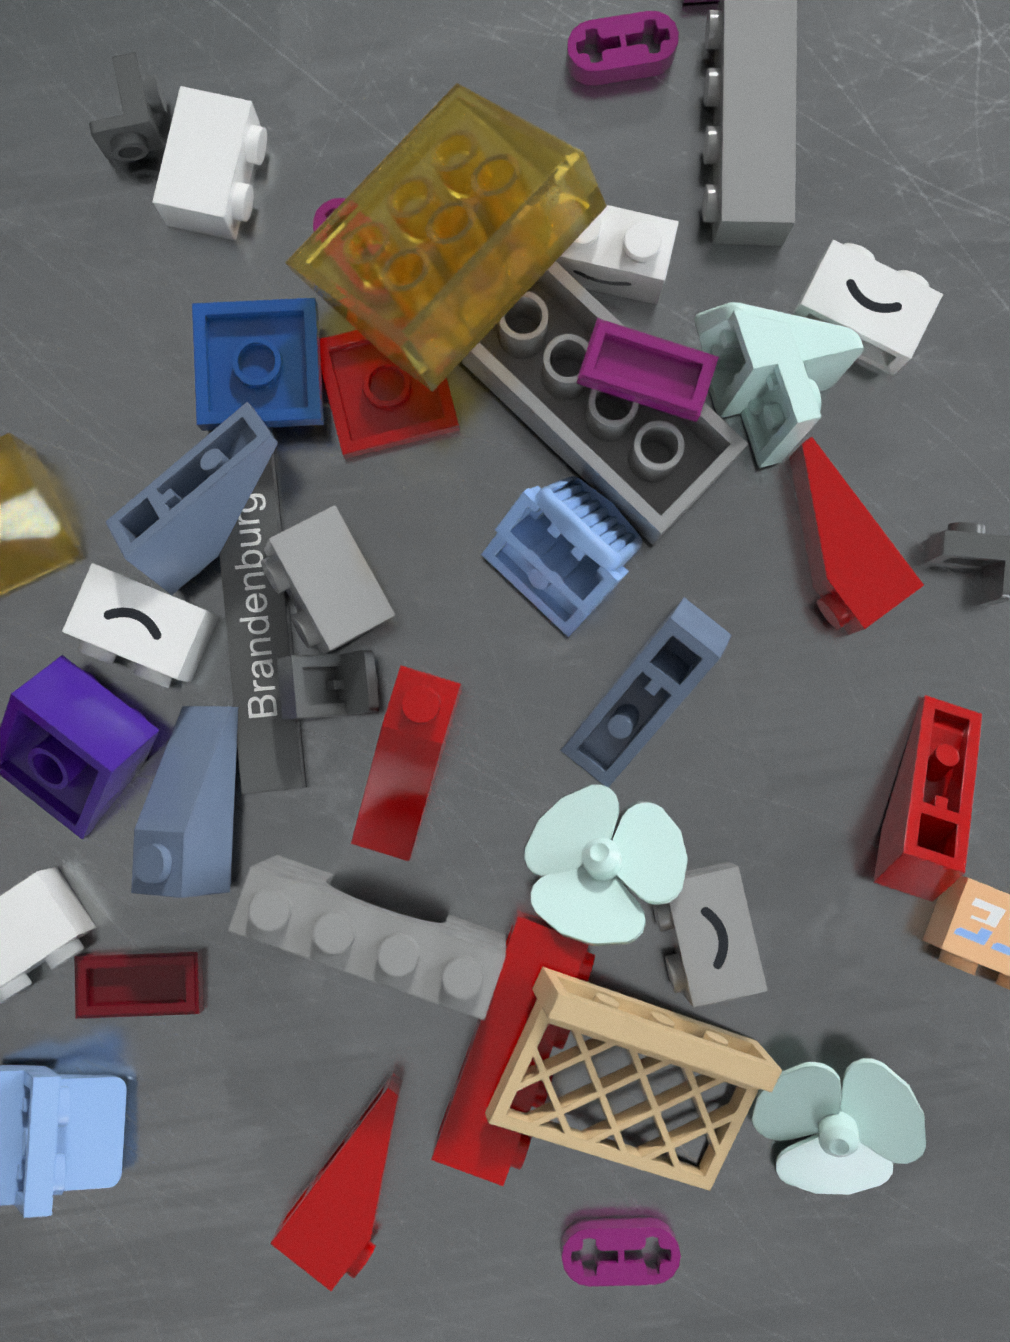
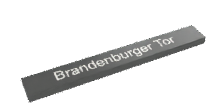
[208,427,306,794]

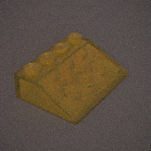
[285,83,607,392]

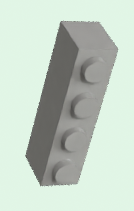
[703,0,797,246]

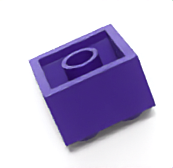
[0,655,159,840]

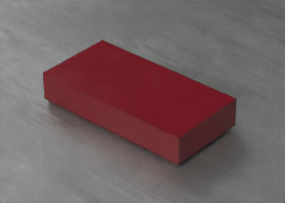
[74,949,204,1019]

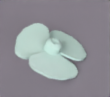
[524,785,688,946]
[752,1058,926,1195]

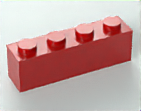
[431,910,595,1186]

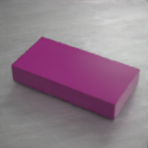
[577,318,719,422]

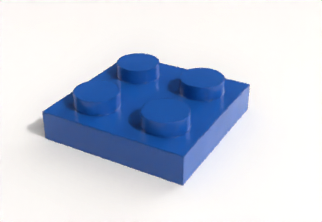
[192,298,324,431]

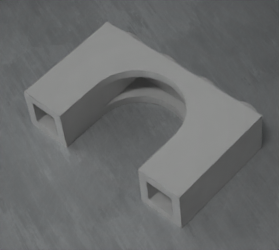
[228,855,506,1020]

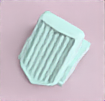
[694,302,864,468]

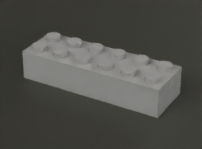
[390,187,748,545]

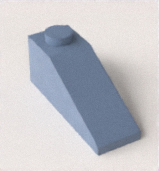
[106,402,278,595]
[561,597,732,788]
[131,706,238,898]

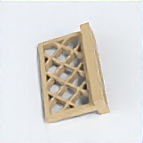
[485,967,782,1191]

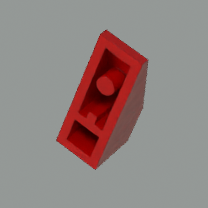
[789,437,924,635]
[351,665,463,861]
[874,695,983,902]
[270,1073,403,1291]

